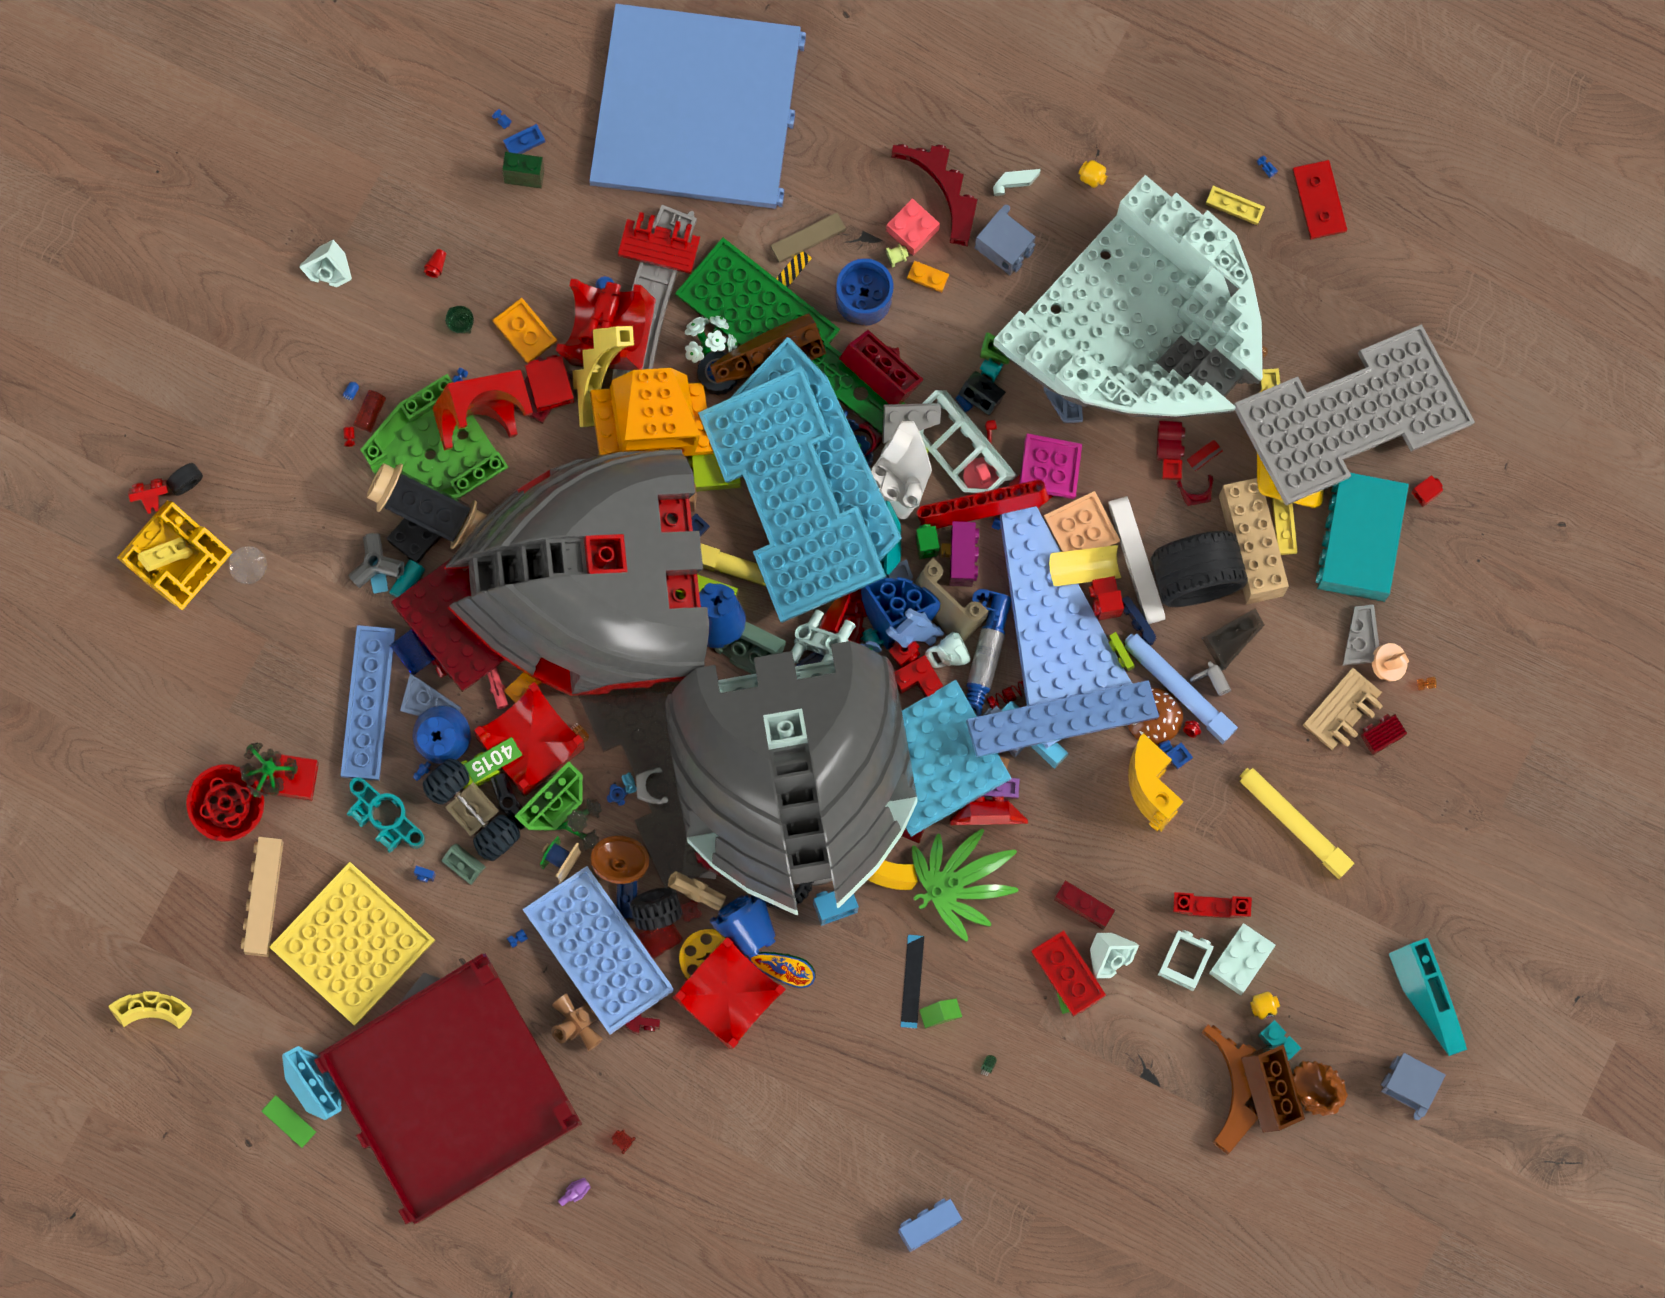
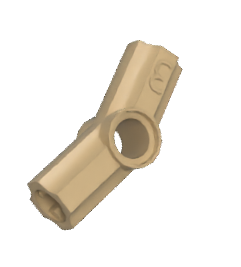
[668,871,726,911]

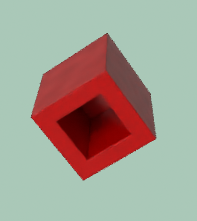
[1411,475,1443,507]

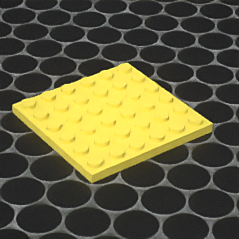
[270,862,435,1026]

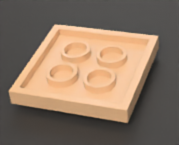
[1044,491,1121,552]

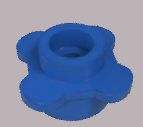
[607,784,628,806]

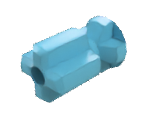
[621,773,637,793]

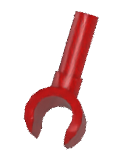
[985,420,997,443]

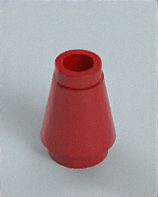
[424,249,447,278]

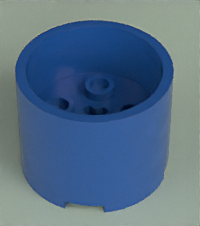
[835,259,893,326]

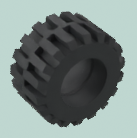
[630,888,683,930]

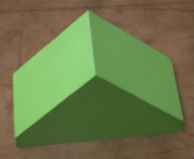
[980,333,1009,364]
[919,998,962,1028]

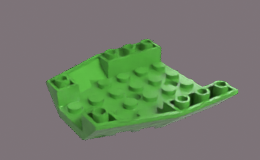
[360,374,509,498]

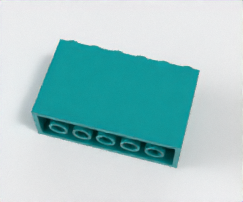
[1315,473,1409,602]

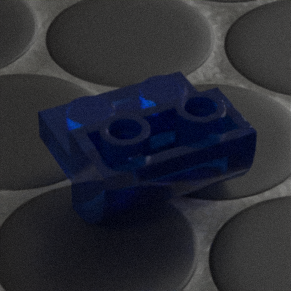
[390,629,435,675]

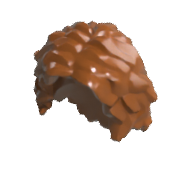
[1292,1061,1348,1116]

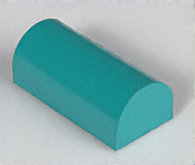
[389,560,425,597]

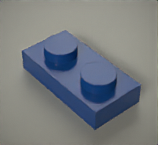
[503,124,545,154]

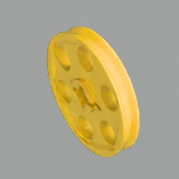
[679,929,724,979]

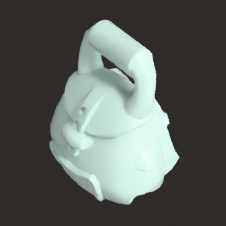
[924,632,971,668]

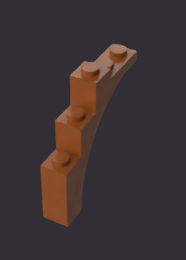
[1201,1024,1258,1155]

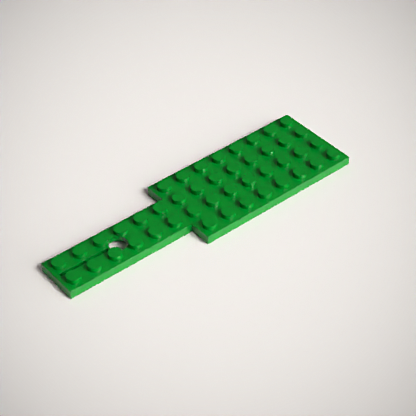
[675,237,905,434]

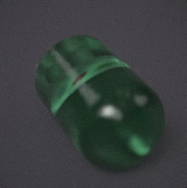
[981,1055,997,1076]

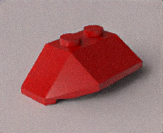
[950,796,1028,825]

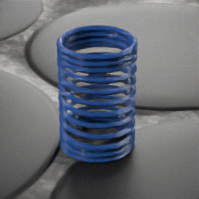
[955,395,973,412]

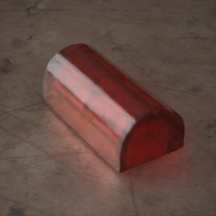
[353,390,386,433]

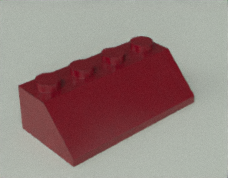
[839,330,924,405]

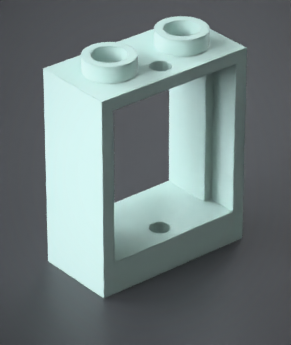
[1158,930,1214,991]

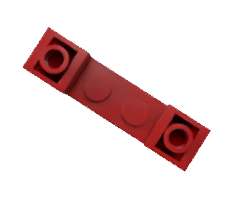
[1173,892,1252,919]

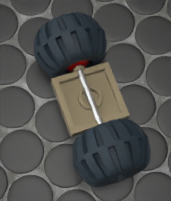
[423,759,520,861]

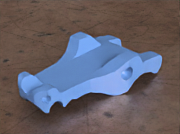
[886,608,944,648]

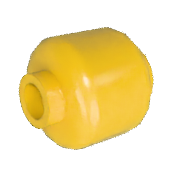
[1078,160,1108,188]
[1250,991,1280,1020]

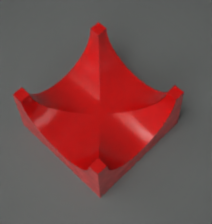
[556,279,656,371]
[432,369,533,451]
[474,682,585,797]
[672,937,786,1049]

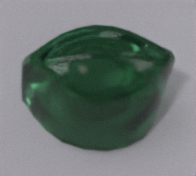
[445,306,474,334]

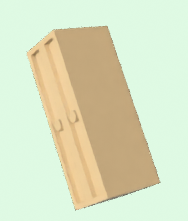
[1219,478,1289,605]

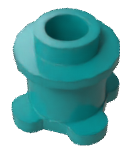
[980,358,1004,383]
[860,628,884,647]

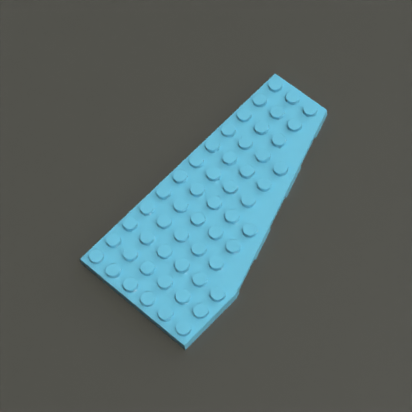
[731,337,902,561]

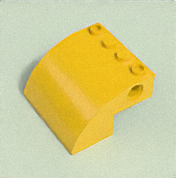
[117,500,233,610]
[1128,734,1184,832]

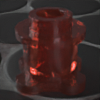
[611,1129,636,1155]

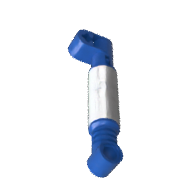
[966,589,1011,717]

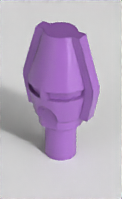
[558,1178,591,1206]

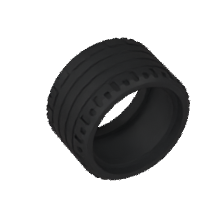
[1151,531,1248,607]

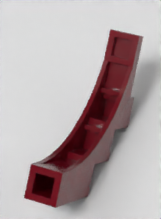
[891,144,978,247]

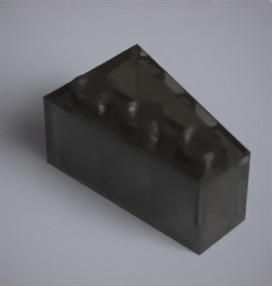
[1202,608,1265,670]

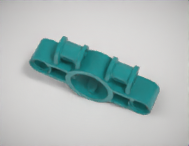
[347,777,425,853]

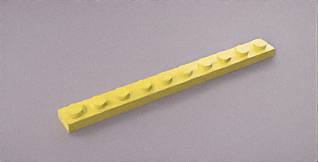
[1260,368,1297,555]

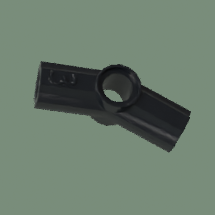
[490,773,525,830]

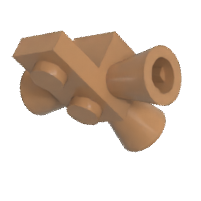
[551,993,603,1051]

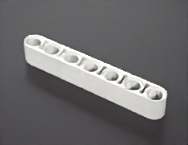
[1108,496,1165,624]

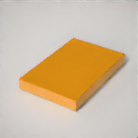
[492,298,558,364]

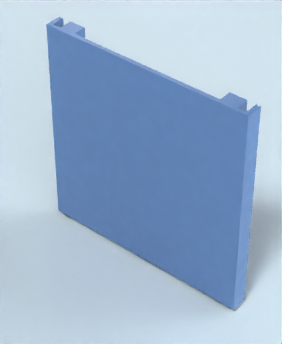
[590,4,806,209]

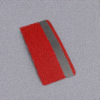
[1187,440,1223,471]

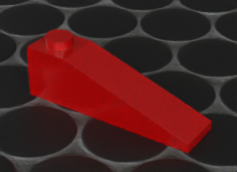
[819,589,867,644]

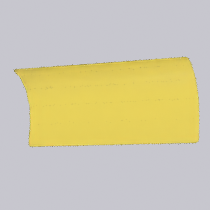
[1049,545,1121,586]

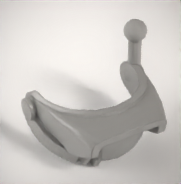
[636,768,668,805]

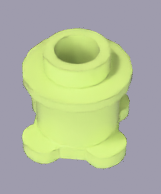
[886,244,909,268]

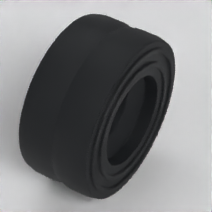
[166,463,203,496]

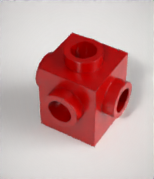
[889,641,920,668]

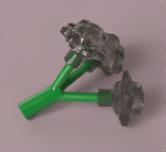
[556,798,602,851]

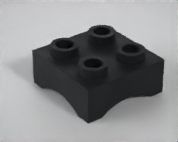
[387,518,442,563]

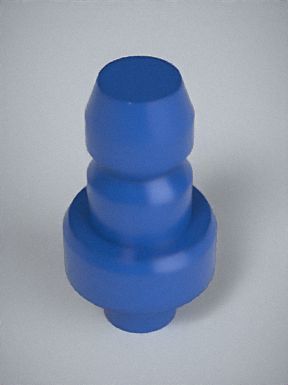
[413,761,431,781]

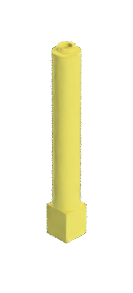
[701,544,766,586]
[1240,768,1354,879]

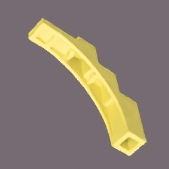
[572,326,634,427]

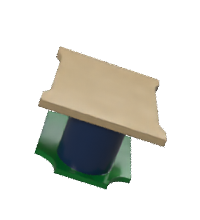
[540,836,582,884]

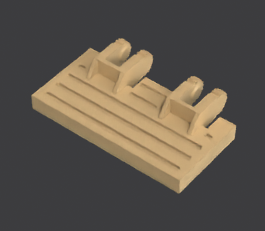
[1303,668,1383,750]

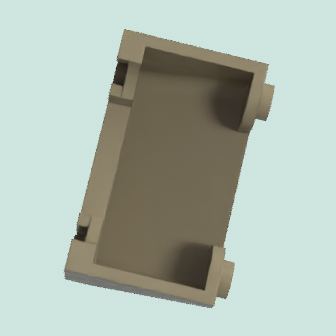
[914,558,988,642]

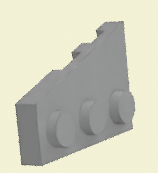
[882,403,941,443]
[1342,605,1379,666]

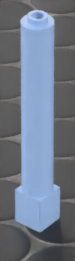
[1124,634,1238,744]

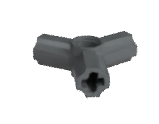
[348,533,404,588]

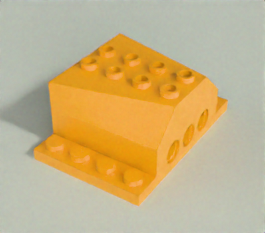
[590,368,713,456]

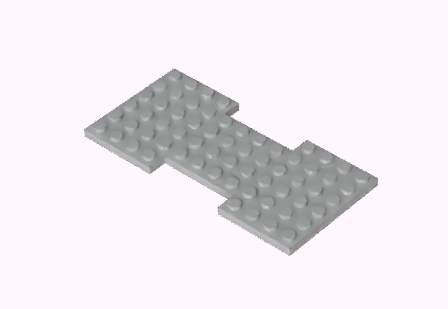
[1233,324,1475,505]

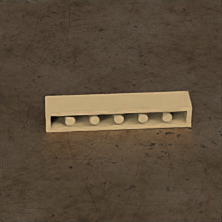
[241,837,284,957]

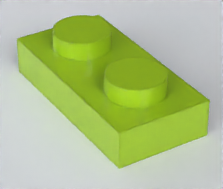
[1108,632,1135,671]

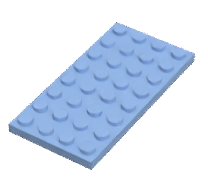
[523,866,674,1035]

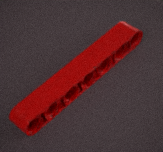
[917,480,1049,529]

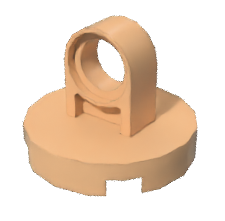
[1372,643,1409,682]

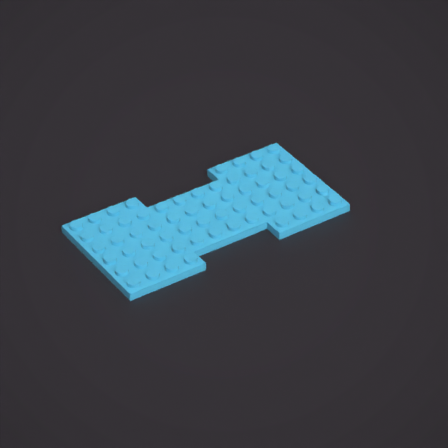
[698,367,886,623]

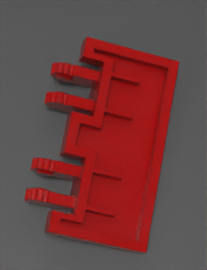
[618,212,700,274]

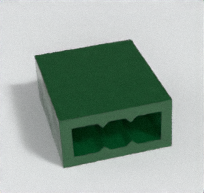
[502,152,544,189]

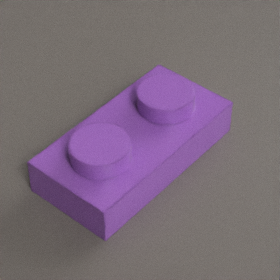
[983,778,1019,799]

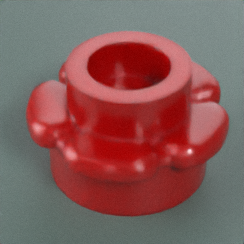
[1183,720,1201,738]

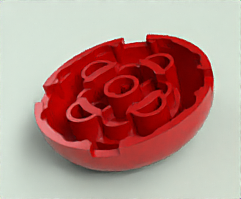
[186,764,265,842]

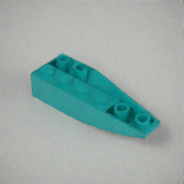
[1389,938,1467,1056]

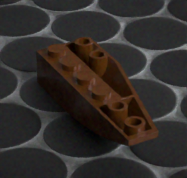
[710,313,827,383]

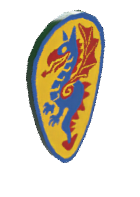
[749,952,816,988]

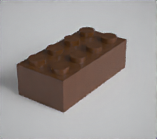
[1241,1044,1305,1133]

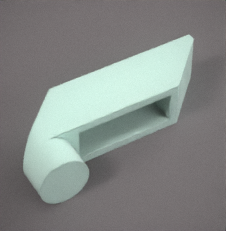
[993,169,1041,196]

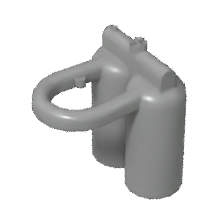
[1190,661,1231,696]

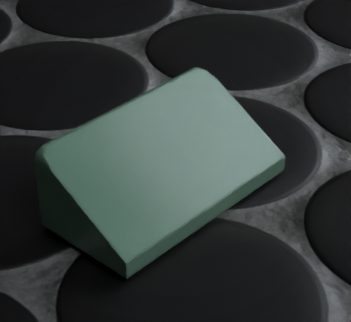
[441,843,486,885]

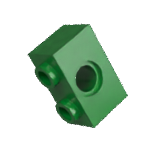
[915,524,940,559]

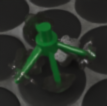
[240,742,298,798]

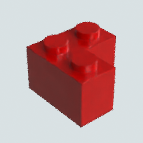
[1089,576,1124,621]
[894,655,944,697]

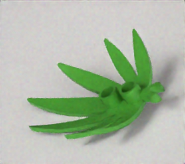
[912,829,1018,942]

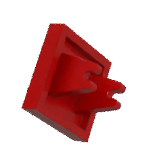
[128,478,168,514]

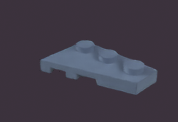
[400,674,462,716]

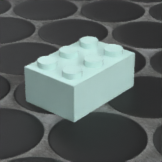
[1209,923,1276,995]

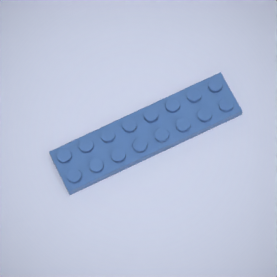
[341,625,396,781]

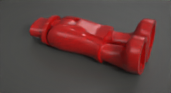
[578,282,621,345]

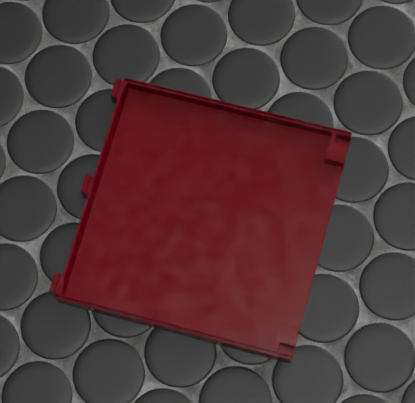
[314,953,582,1224]

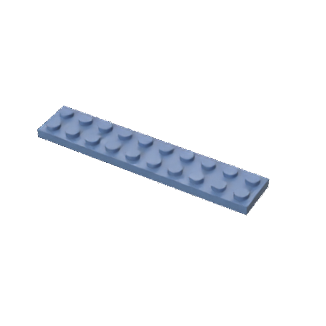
[966,680,1159,758]

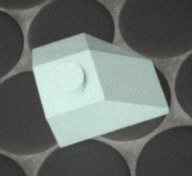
[299,240,352,287]
[1090,933,1139,978]

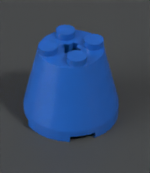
[699,583,746,648]
[413,706,471,764]
[710,895,776,958]

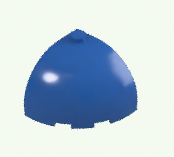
[861,577,941,649]

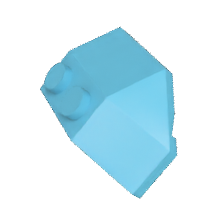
[282,1046,342,1120]

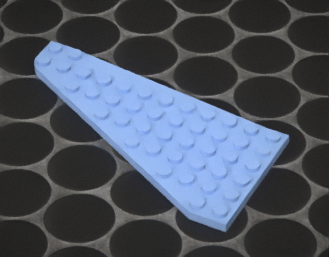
[1000,506,1133,749]

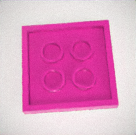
[1019,433,1082,499]

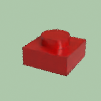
[1162,459,1182,480]

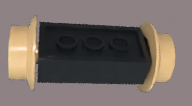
[366,463,487,549]

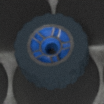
[697,351,738,395]

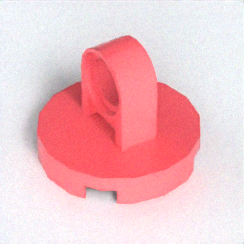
[963,457,999,494]

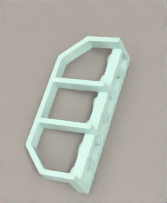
[919,390,1017,493]

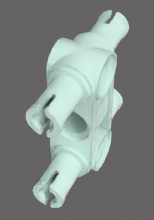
[791,609,856,664]

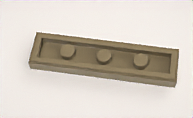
[770,213,846,263]

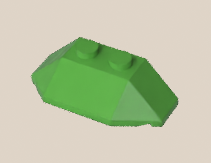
[514,761,583,831]

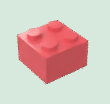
[886,198,940,256]

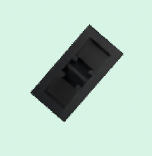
[959,370,1006,415]

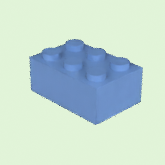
[898,1198,963,1252]

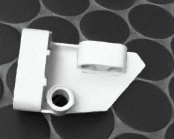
[871,421,932,519]

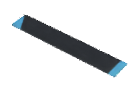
[901,935,924,1028]

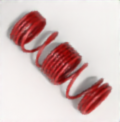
[987,680,1024,709]

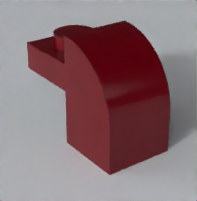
[625,1013,660,1035]

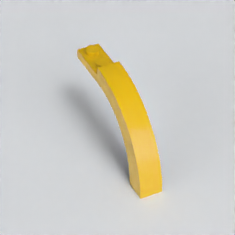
[868,860,918,890]

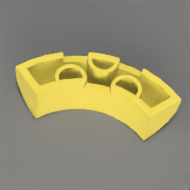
[108,991,192,1029]

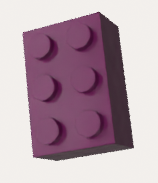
[949,522,979,587]

